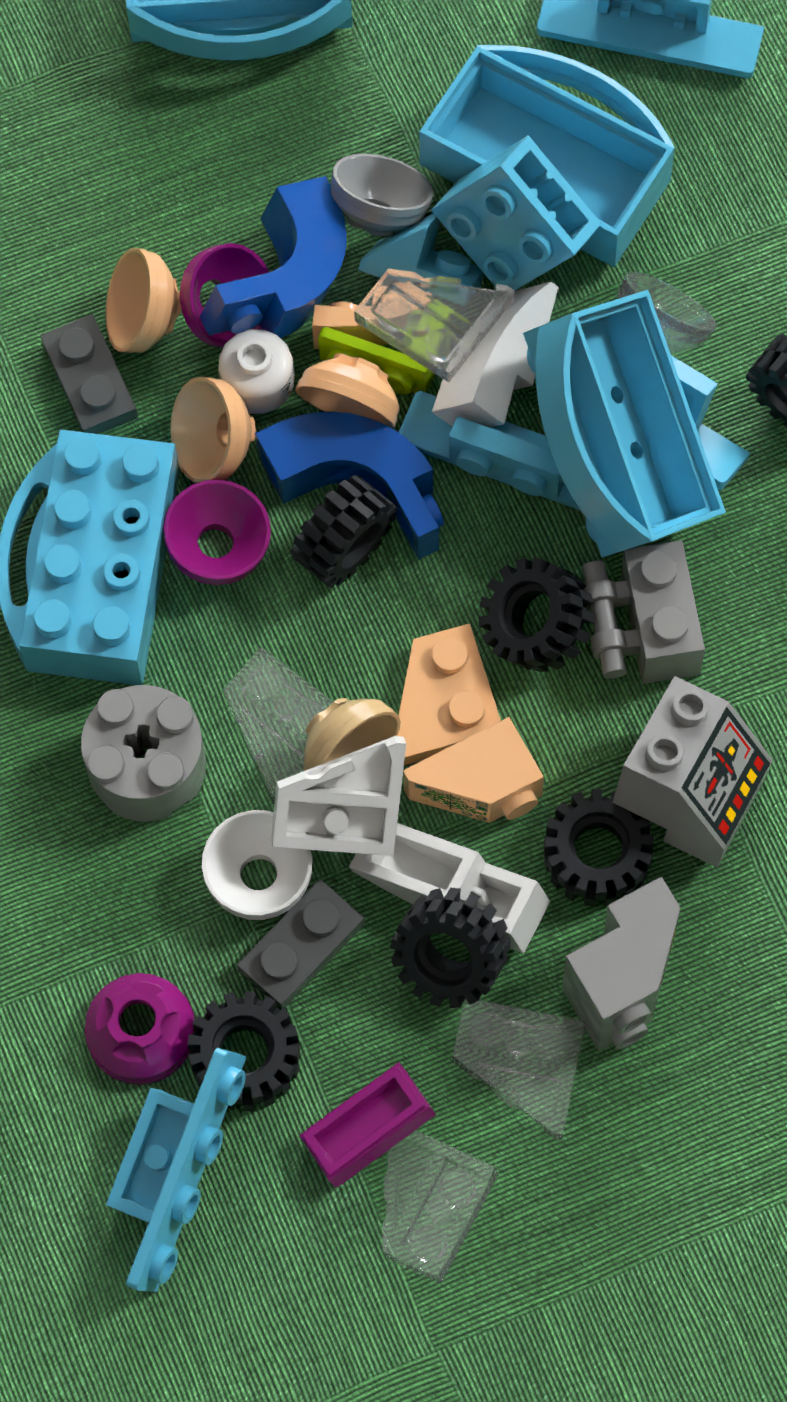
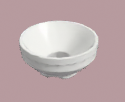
[202,810,313,920]

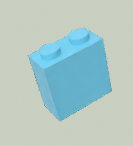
[431,135,602,297]

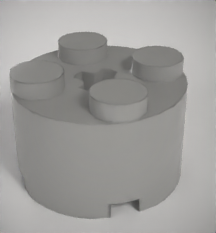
[81,685,206,822]

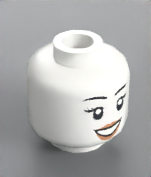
[218,329,294,414]

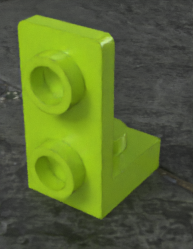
[318,307,451,394]

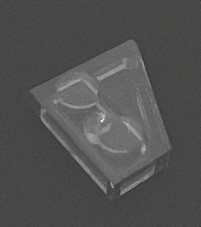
[354,268,514,382]
[223,647,333,804]
[453,999,585,1140]
[382,1130,499,1284]

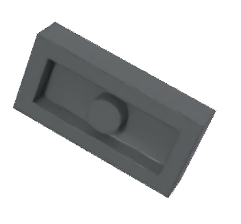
[40,314,138,434]
[237,879,365,1010]

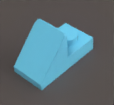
[358,213,484,308]

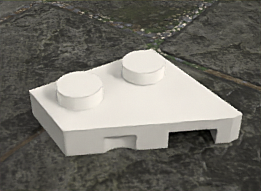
[271,736,406,856]

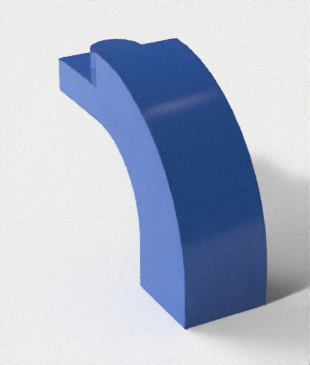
[199,176,346,338]
[255,412,444,560]

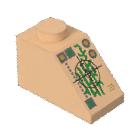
[403,717,544,823]

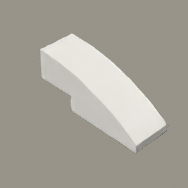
[432,281,558,428]
[349,823,550,954]

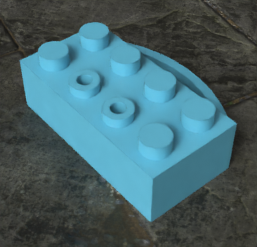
[126,0,353,60]
[419,45,675,267]
[523,290,726,557]
[0,430,180,685]

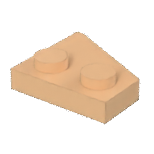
[397,623,501,765]

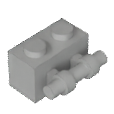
[582,540,705,684]

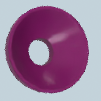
[179,243,269,348]
[163,480,271,585]
[84,973,195,1085]

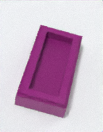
[299,1062,437,1188]

